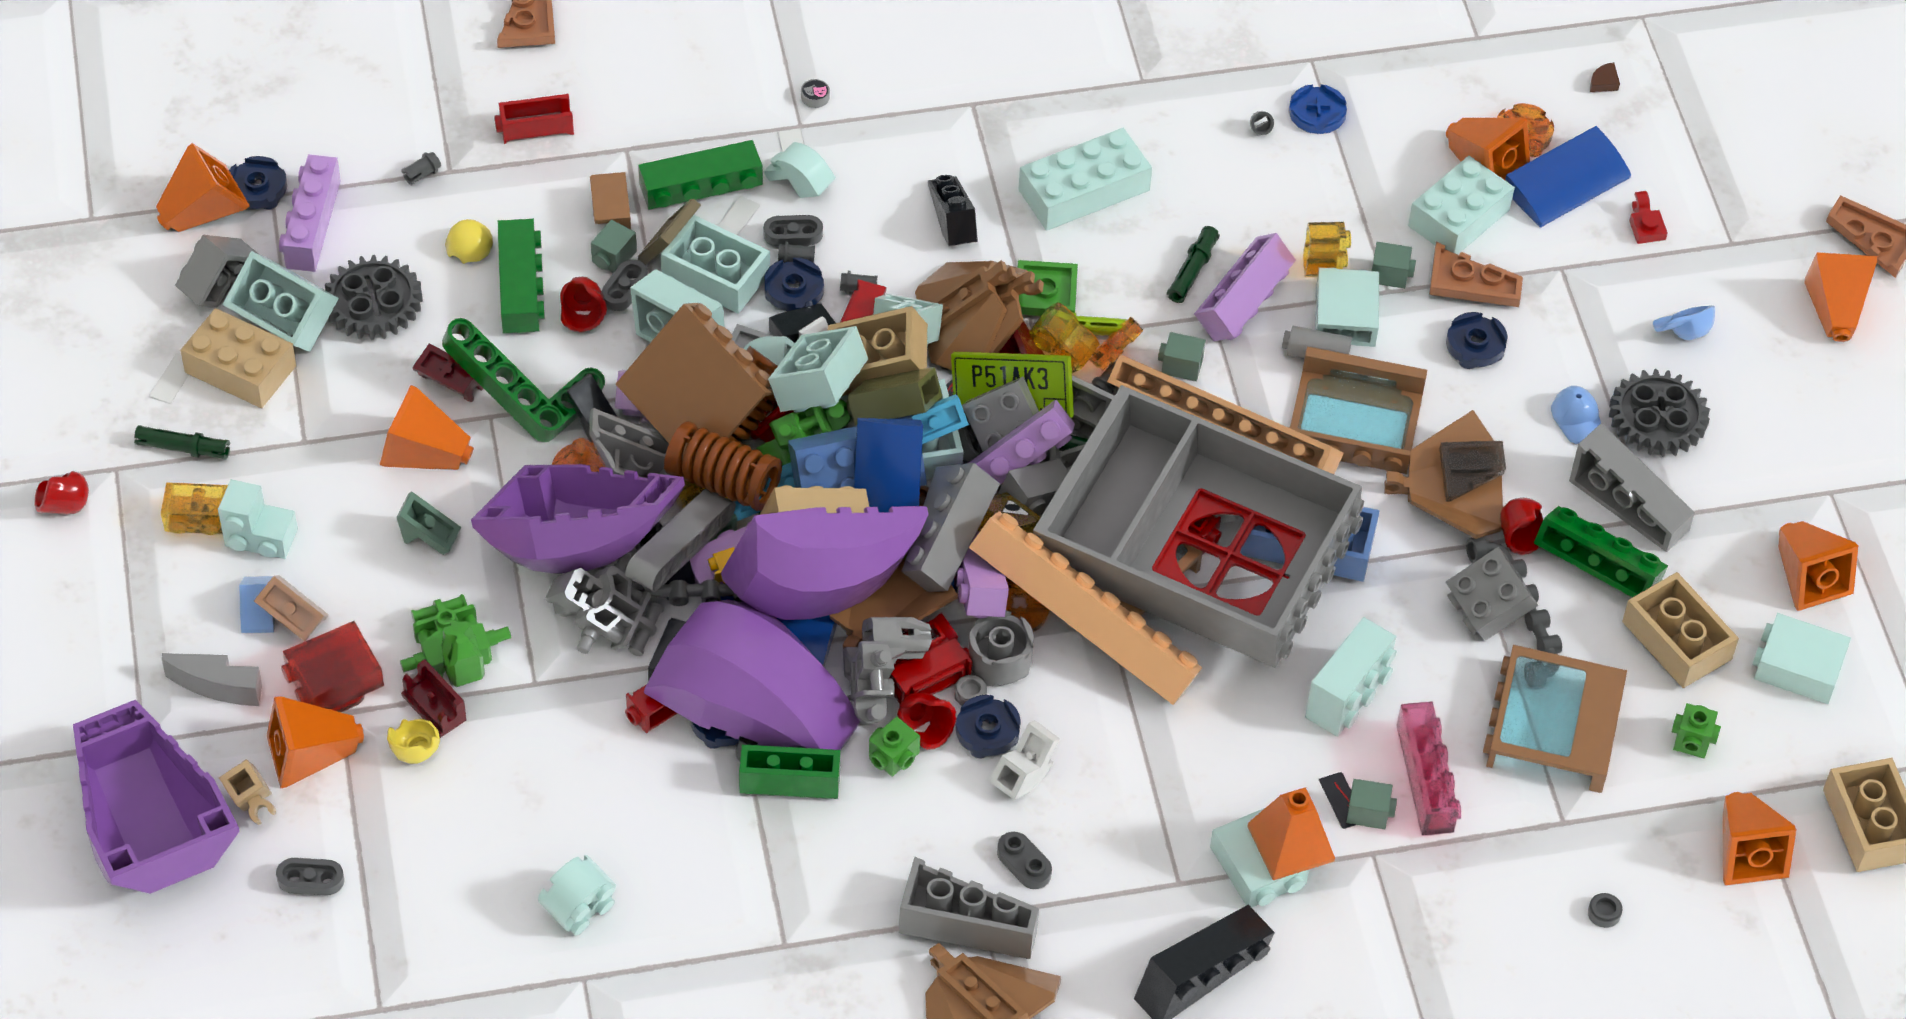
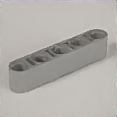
[625,489,736,591]

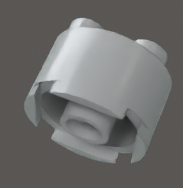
[968,611,1034,686]

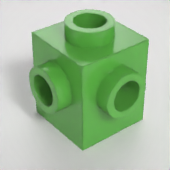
[1671,703,1721,759]
[869,716,920,777]

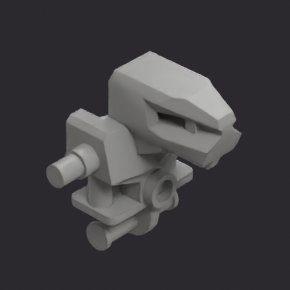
[545,553,664,656]
[843,617,932,725]

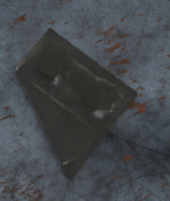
[1439,441,1506,502]

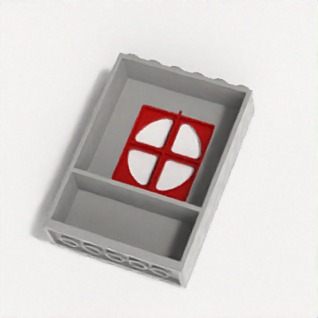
[1033,385,1364,668]

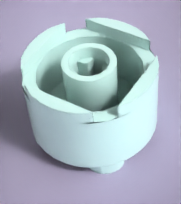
[538,855,616,936]

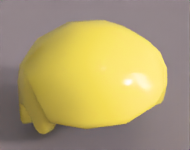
[445,219,493,264]
[387,719,440,764]

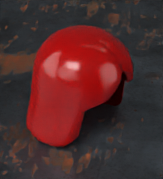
[560,276,607,333]
[34,471,89,514]
[1500,497,1543,555]
[897,692,956,750]

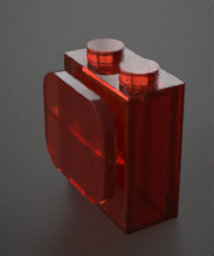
[281,621,384,712]

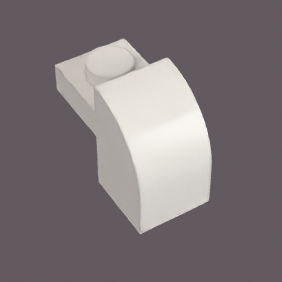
[989,720,1060,800]

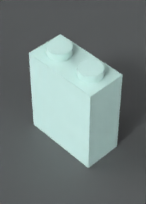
[1315,268,1379,347]
[1752,613,1851,704]
[1210,808,1309,907]

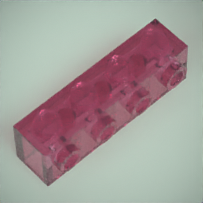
[1396,701,1461,836]

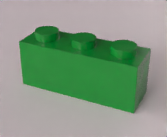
[739,744,841,799]

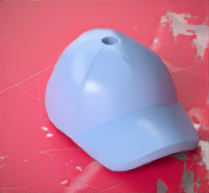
[1653,305,1715,340]
[1551,386,1601,444]

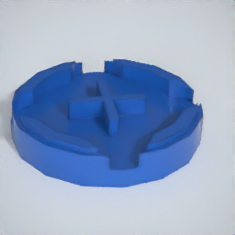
[1289,84,1347,134]

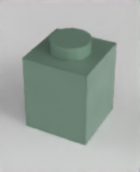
[591,220,637,273]
[1372,242,1416,289]
[1158,332,1206,381]
[1346,779,1397,830]

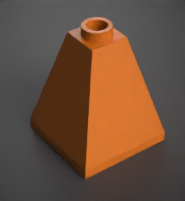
[1446,118,1530,180]
[156,143,250,232]
[1805,252,1877,342]
[380,385,474,470]
[1778,521,1858,611]
[266,696,364,789]
[1247,787,1335,880]
[1723,792,1797,885]

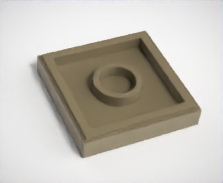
[637,198,701,265]

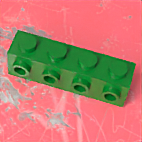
[638,140,763,210]
[497,218,545,334]
[1534,506,1668,598]

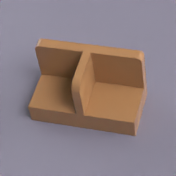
[590,172,631,229]
[254,575,329,641]

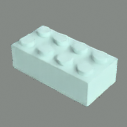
[1018,127,1152,231]

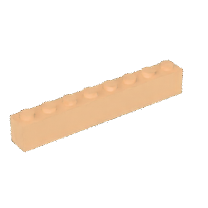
[1107,354,1344,474]
[969,511,1202,705]

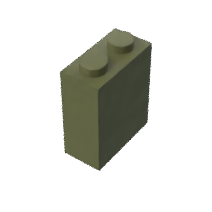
[846,367,942,426]

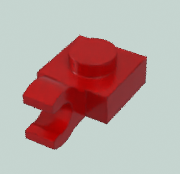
[1629,191,1668,244]

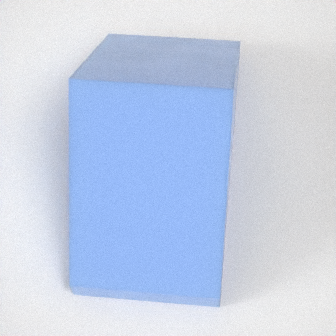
[239,576,275,633]

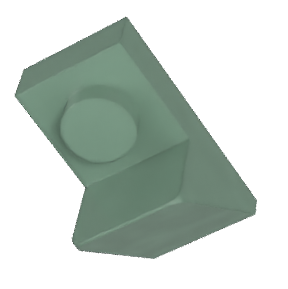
[396,491,461,555]

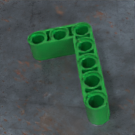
[442,318,605,442]

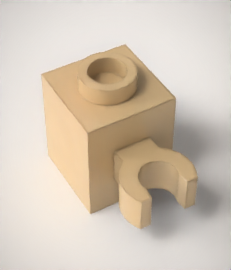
[219,759,276,825]

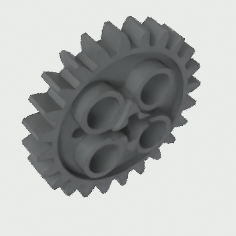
[325,255,423,341]
[1609,369,1710,457]

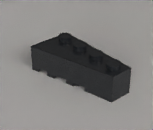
[1134,904,1275,1019]

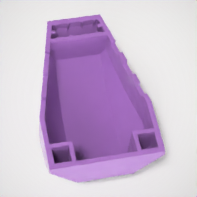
[471,464,685,574]
[721,506,929,620]
[644,599,860,750]
[73,700,240,894]

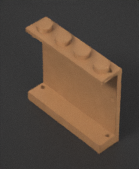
[616,303,774,453]

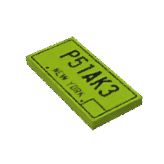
[951,352,1074,418]

